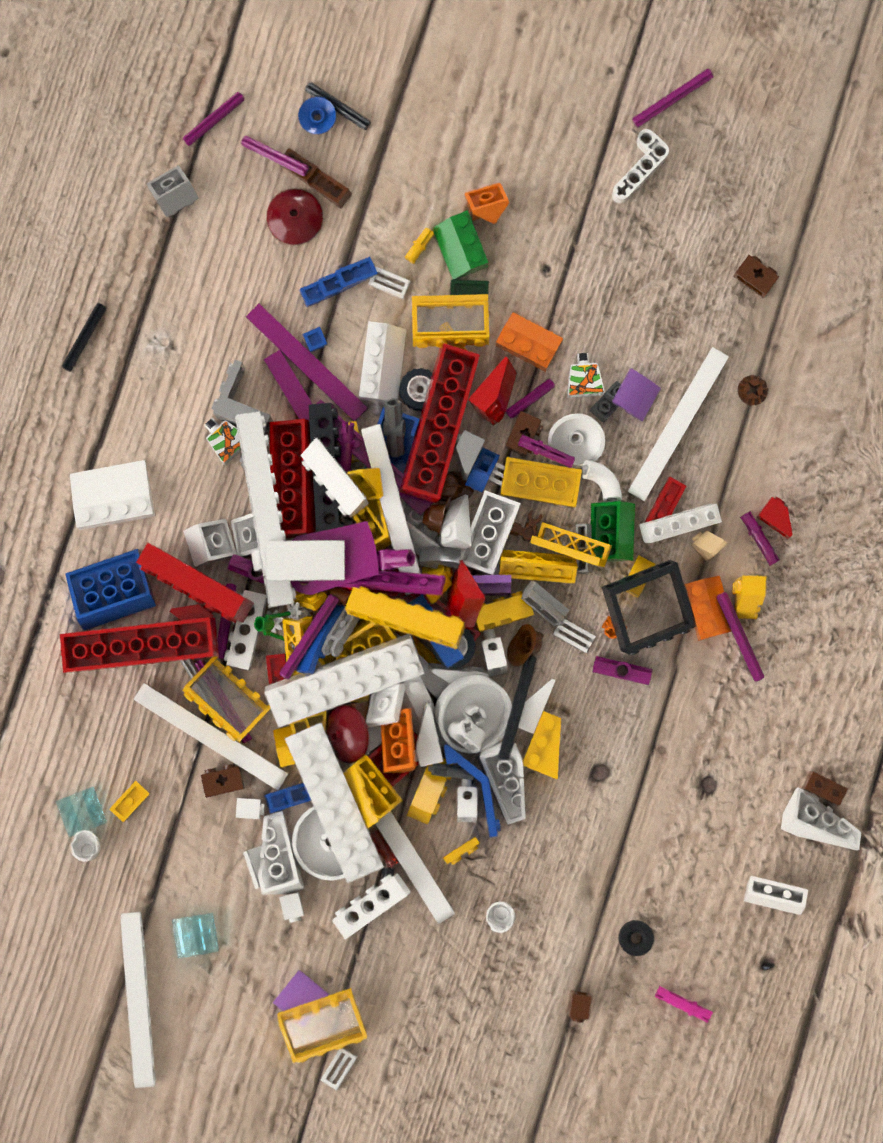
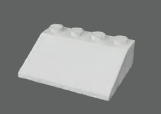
[70,460,155,530]

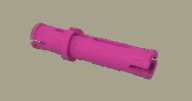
[654,986,713,1023]

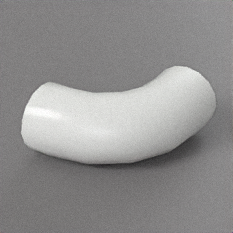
[582,460,622,502]

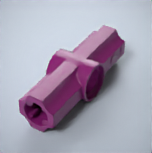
[377,549,416,570]
[227,554,265,585]
[592,656,652,685]

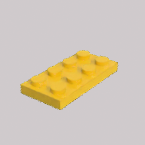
[500,457,582,508]

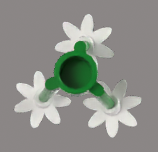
[254,600,303,650]

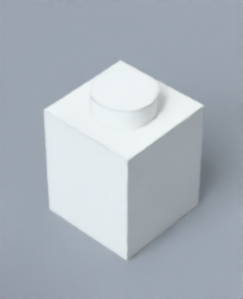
[236,798,265,819]
[279,892,305,923]

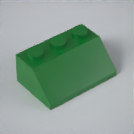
[432,210,489,280]
[590,501,635,561]

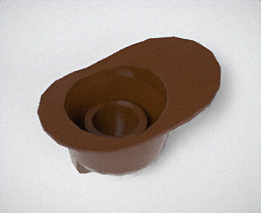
[439,471,474,502]
[422,497,451,537]
[507,624,544,667]

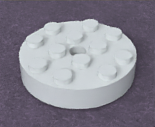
[434,675,512,753]
[292,806,370,880]

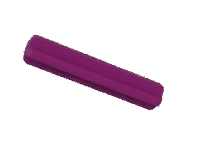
[506,379,555,419]

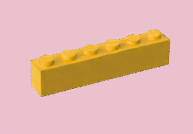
[345,587,465,649]

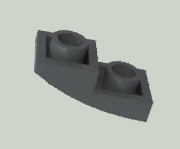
[589,381,621,423]
[418,547,461,569]

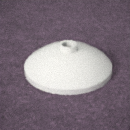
[548,414,605,469]

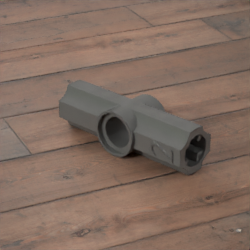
[383,398,406,457]

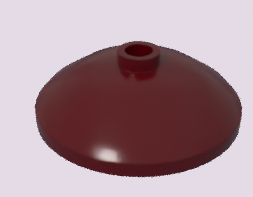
[266,189,323,245]
[326,705,369,763]

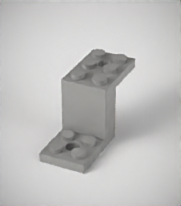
[212,360,273,469]

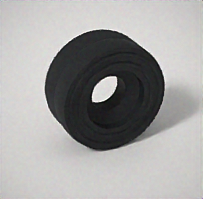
[618,920,654,956]

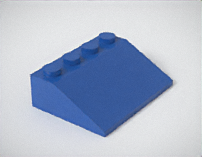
[65,549,156,631]

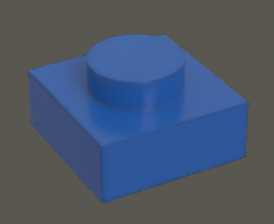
[303,327,328,353]

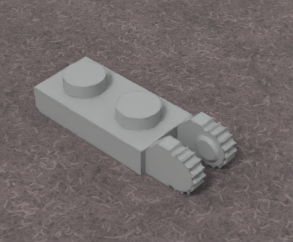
[322,608,360,657]

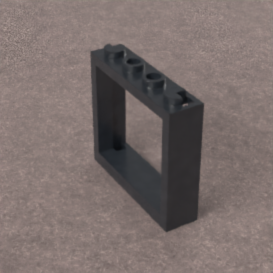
[601,560,696,655]

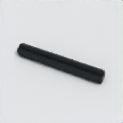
[305,82,371,130]
[62,303,106,372]

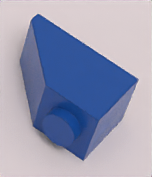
[465,448,500,493]

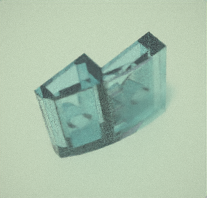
[55,787,107,838]
[172,913,219,958]

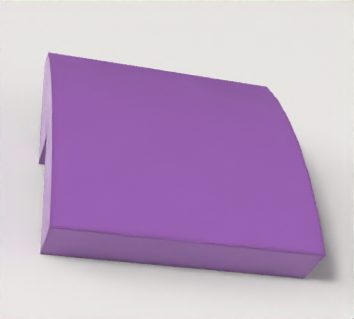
[612,368,661,421]
[472,575,511,596]
[273,970,329,1027]

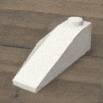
[399,676,448,747]
[479,742,526,824]
[781,788,861,850]
[258,811,305,895]

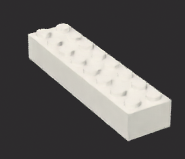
[264,634,425,728]
[285,723,383,883]

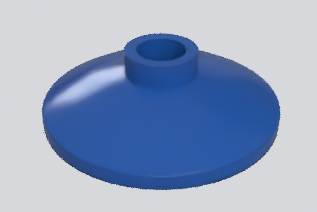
[298,97,336,135]

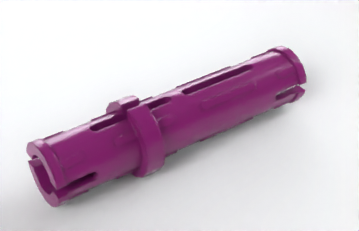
[339,422,355,474]
[518,434,575,468]
[740,511,780,566]

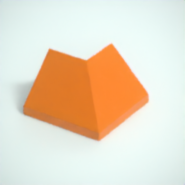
[464,183,509,224]

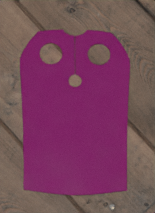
[290,521,379,595]

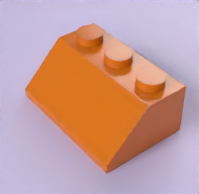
[495,312,563,372]
[684,575,732,641]
[381,708,416,773]

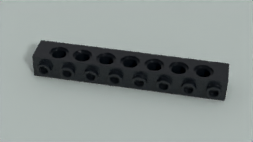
[309,403,345,532]

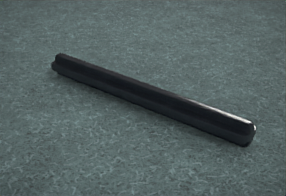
[498,655,537,761]

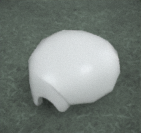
[71,830,101,862]
[486,901,516,933]

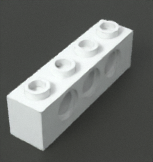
[639,504,722,543]
[224,590,267,671]
[332,873,411,939]

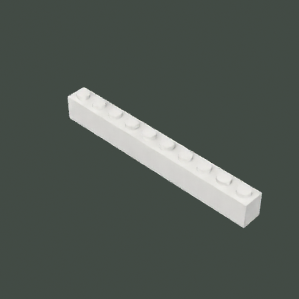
[235,411,296,608]

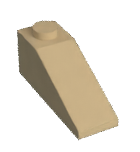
[691,531,727,562]

